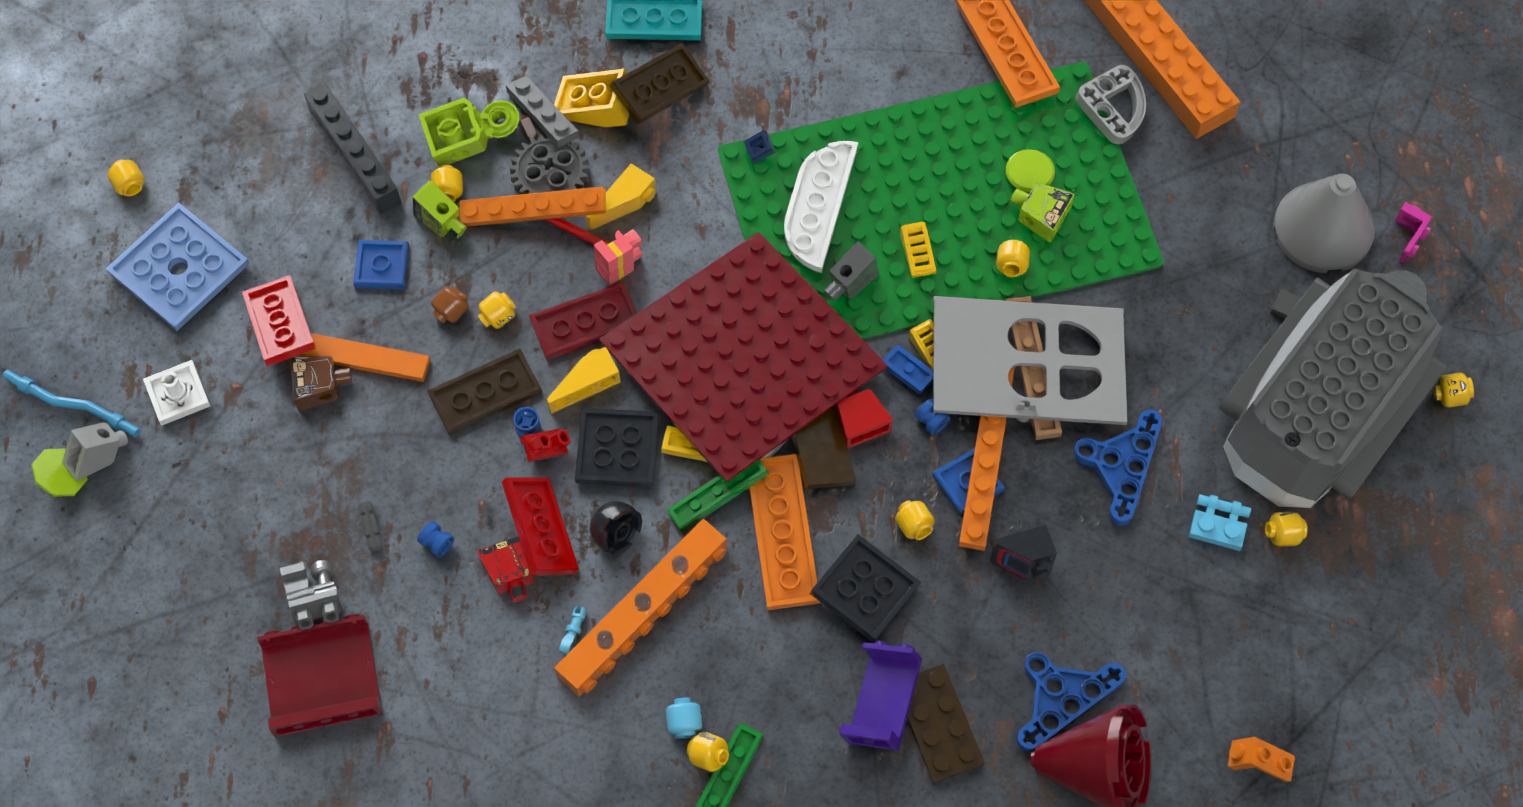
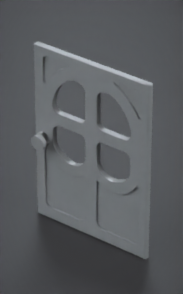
[933,296,1127,425]

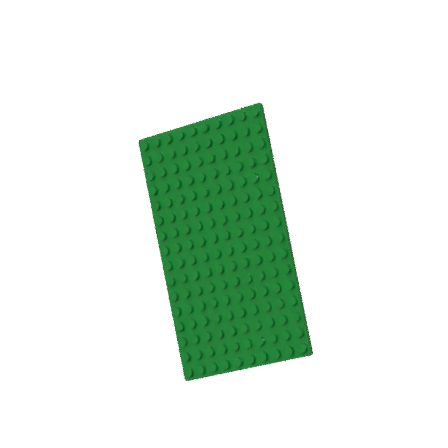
[718,62,1164,340]

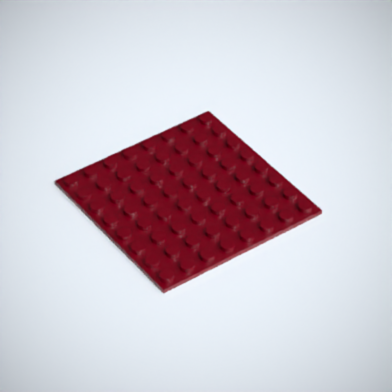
[599,232,888,483]

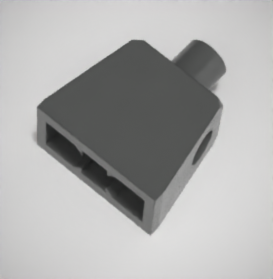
[824,242,879,301]

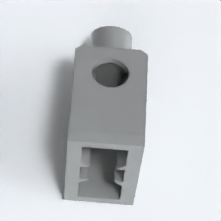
[62,422,128,481]

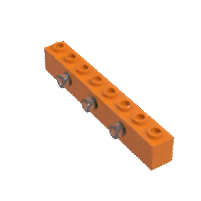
[554,519,727,697]

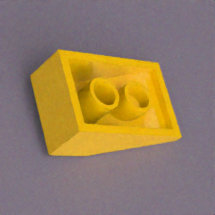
[554,69,629,128]

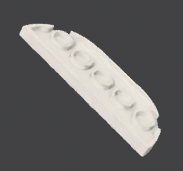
[784,141,858,273]

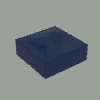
[744,130,776,164]

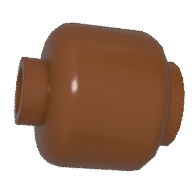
[431,285,469,323]

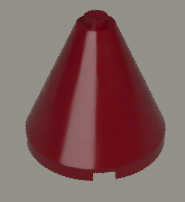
[1031,704,1151,807]

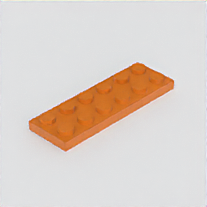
[955,0,1060,108]
[749,454,820,610]

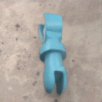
[559,606,587,656]

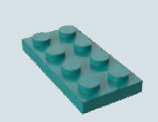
[605,0,703,41]

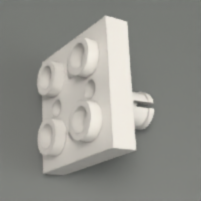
[143,360,210,426]

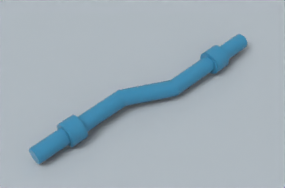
[2,369,141,437]

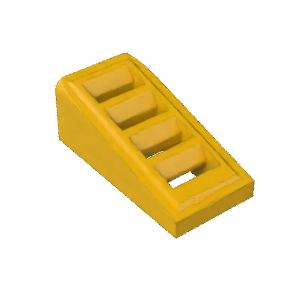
[900,222,936,278]
[909,319,934,370]

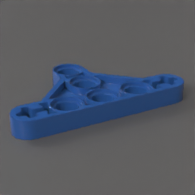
[1073,409,1162,526]
[1016,652,1126,753]

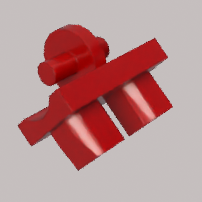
[520,428,571,462]

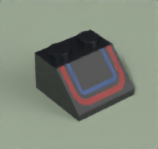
[991,525,1057,580]

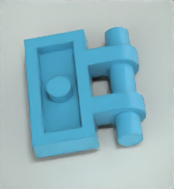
[1189,494,1251,551]

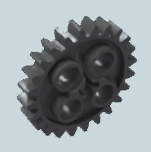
[509,134,590,195]

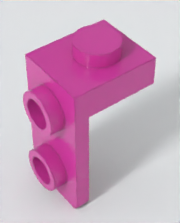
[1395,202,1432,264]

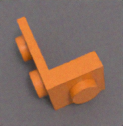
[1228,737,1295,782]

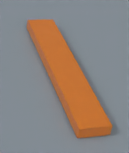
[297,333,430,382]

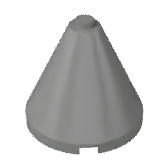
[1273,174,1375,273]

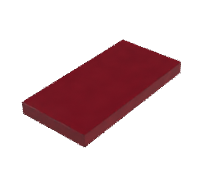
[529,282,637,361]

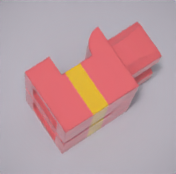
[594,230,642,286]

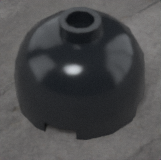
[589,501,643,555]

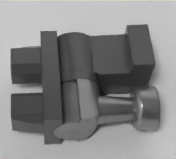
[280,560,343,630]

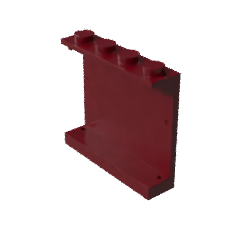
[257,614,383,737]

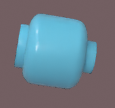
[666,697,702,739]

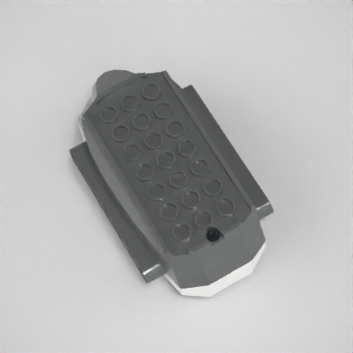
[1218,268,1448,508]

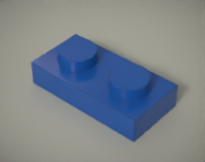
[883,344,933,396]

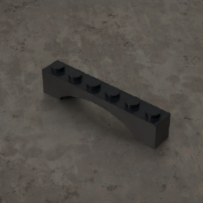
[304,82,402,214]

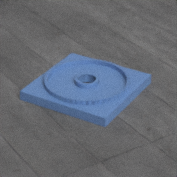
[106,202,250,331]

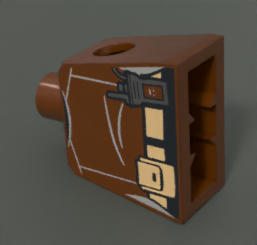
[291,356,352,411]

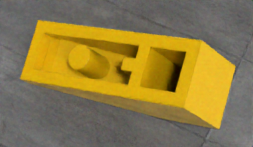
[586,164,656,230]
[547,347,621,414]

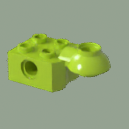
[418,98,519,167]

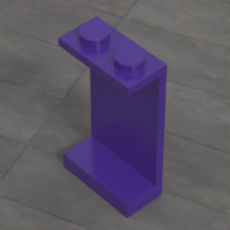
[839,641,922,751]

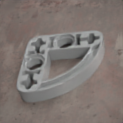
[1075,65,1146,144]

